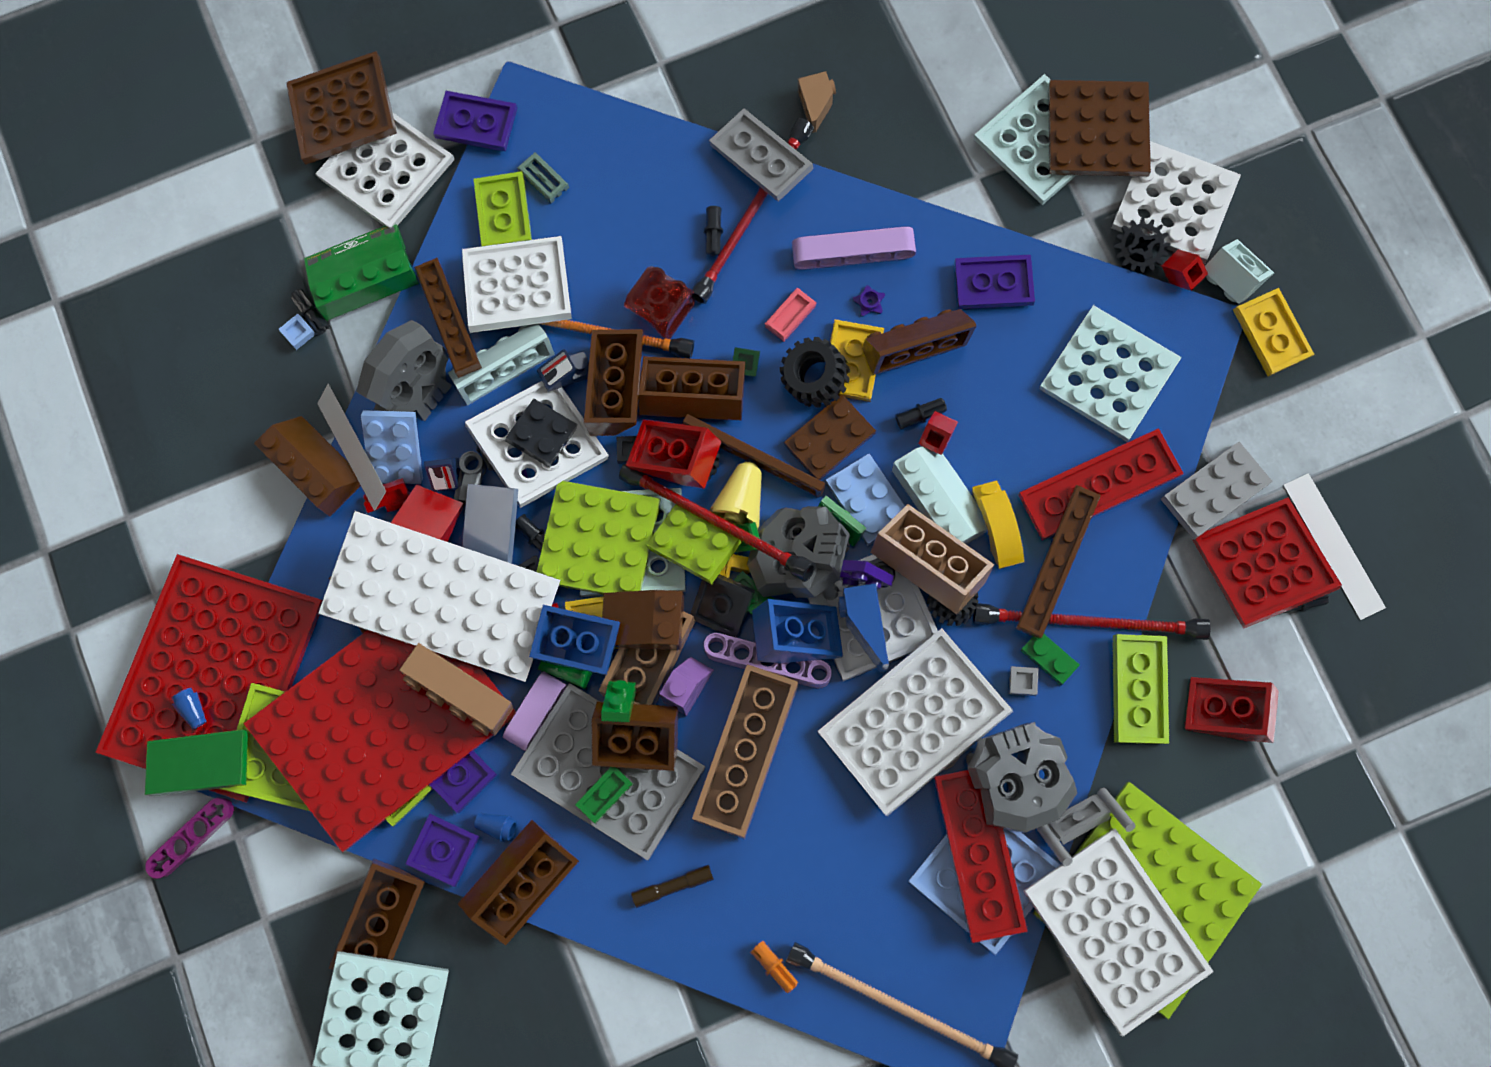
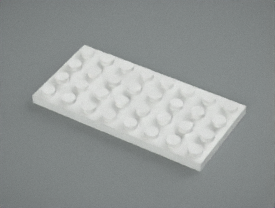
[319,511,560,682]

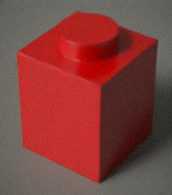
[1161,249,1208,290]
[918,411,958,455]

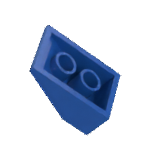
[838,584,889,673]
[752,599,843,663]
[529,605,620,675]

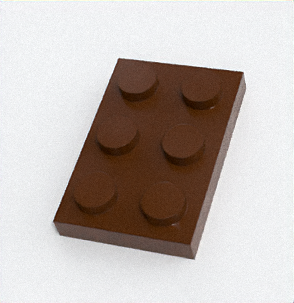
[784,394,876,480]

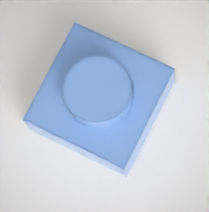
[279,314,316,350]

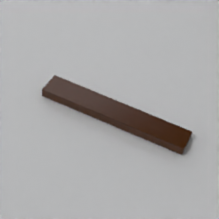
[414,258,482,378]
[683,414,825,497]
[1015,485,1101,639]

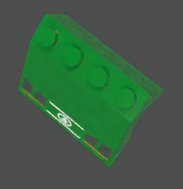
[304,224,419,321]

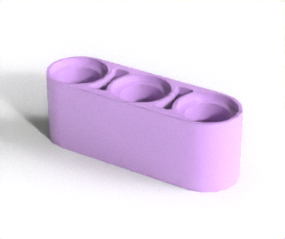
[503,672,567,751]

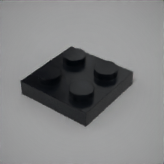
[505,398,578,468]
[690,574,755,638]

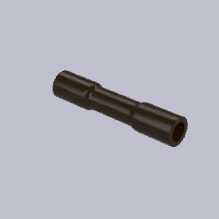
[631,864,714,908]

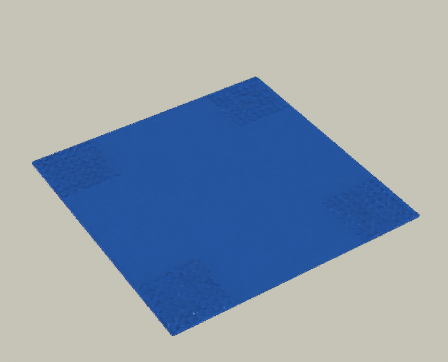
[197,61,1242,1067]

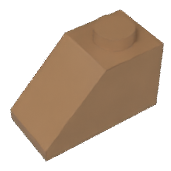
[798,71,836,133]

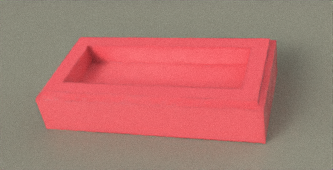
[765,288,816,342]

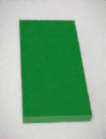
[145,730,248,796]

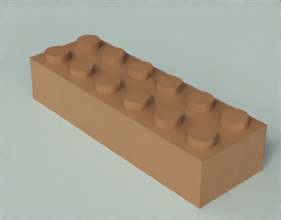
[692,664,798,839]

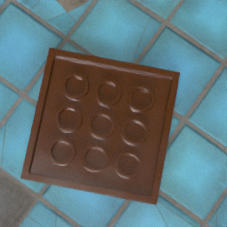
[286,51,397,165]
[1048,80,1151,177]

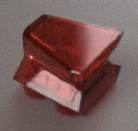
[624,266,695,339]

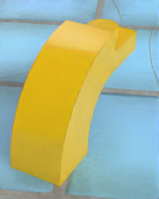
[972,480,1024,569]

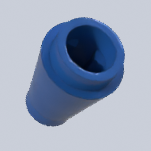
[172,688,207,730]
[474,813,517,842]

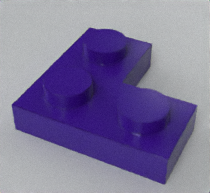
[839,560,893,589]

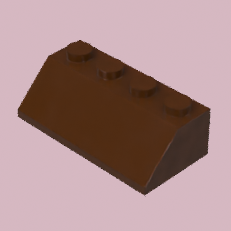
[862,309,977,375]
[584,329,643,436]
[638,356,745,420]
[254,416,361,517]
[458,820,579,946]
[329,858,424,987]

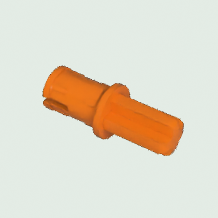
[750,941,798,993]

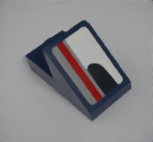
[537,349,589,392]
[424,458,460,492]

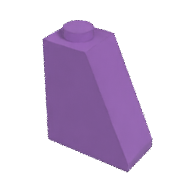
[660,657,714,716]

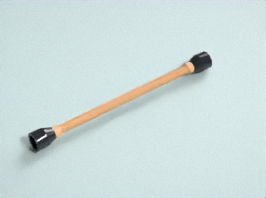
[786,942,1018,1067]

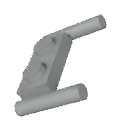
[1036,788,1135,866]

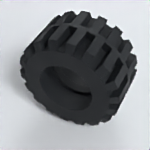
[780,337,850,408]

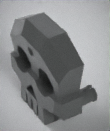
[356,320,452,421]
[747,506,850,600]
[966,722,1077,832]

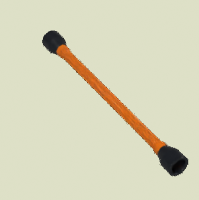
[539,320,695,359]

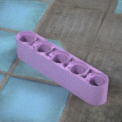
[792,227,916,269]
[704,633,831,688]

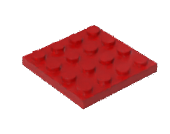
[1192,498,1342,629]

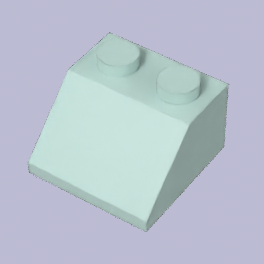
[1205,239,1274,304]

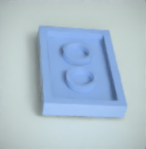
[361,410,423,484]
[826,454,905,546]

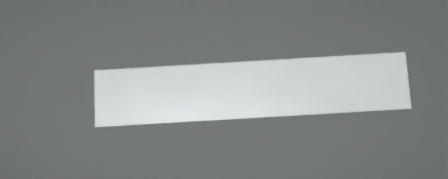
[317,384,386,511]
[1284,473,1386,620]

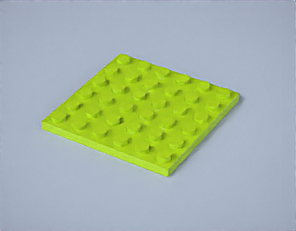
[1032,782,1262,1019]

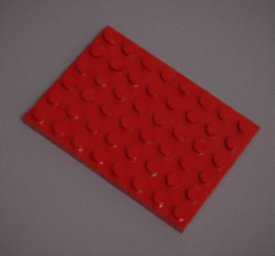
[96,554,323,802]
[243,630,516,853]

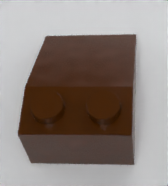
[602,590,684,650]

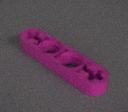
[145,798,234,879]

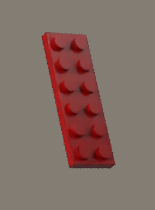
[1019,428,1184,541]
[934,770,1028,943]

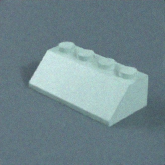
[448,324,555,405]
[892,447,987,545]

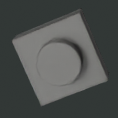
[1009,666,1038,696]

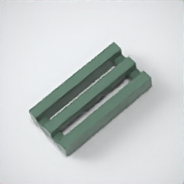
[517,152,569,204]

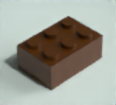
[592,702,678,771]

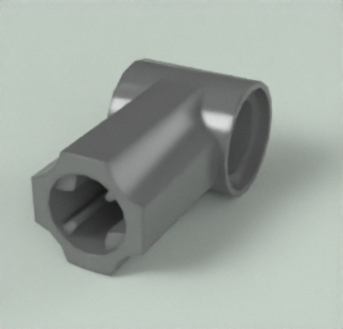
[454,451,487,504]

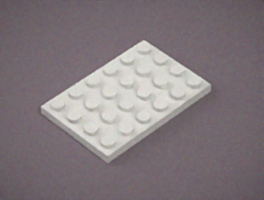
[818,628,1013,816]
[1024,829,1213,1036]

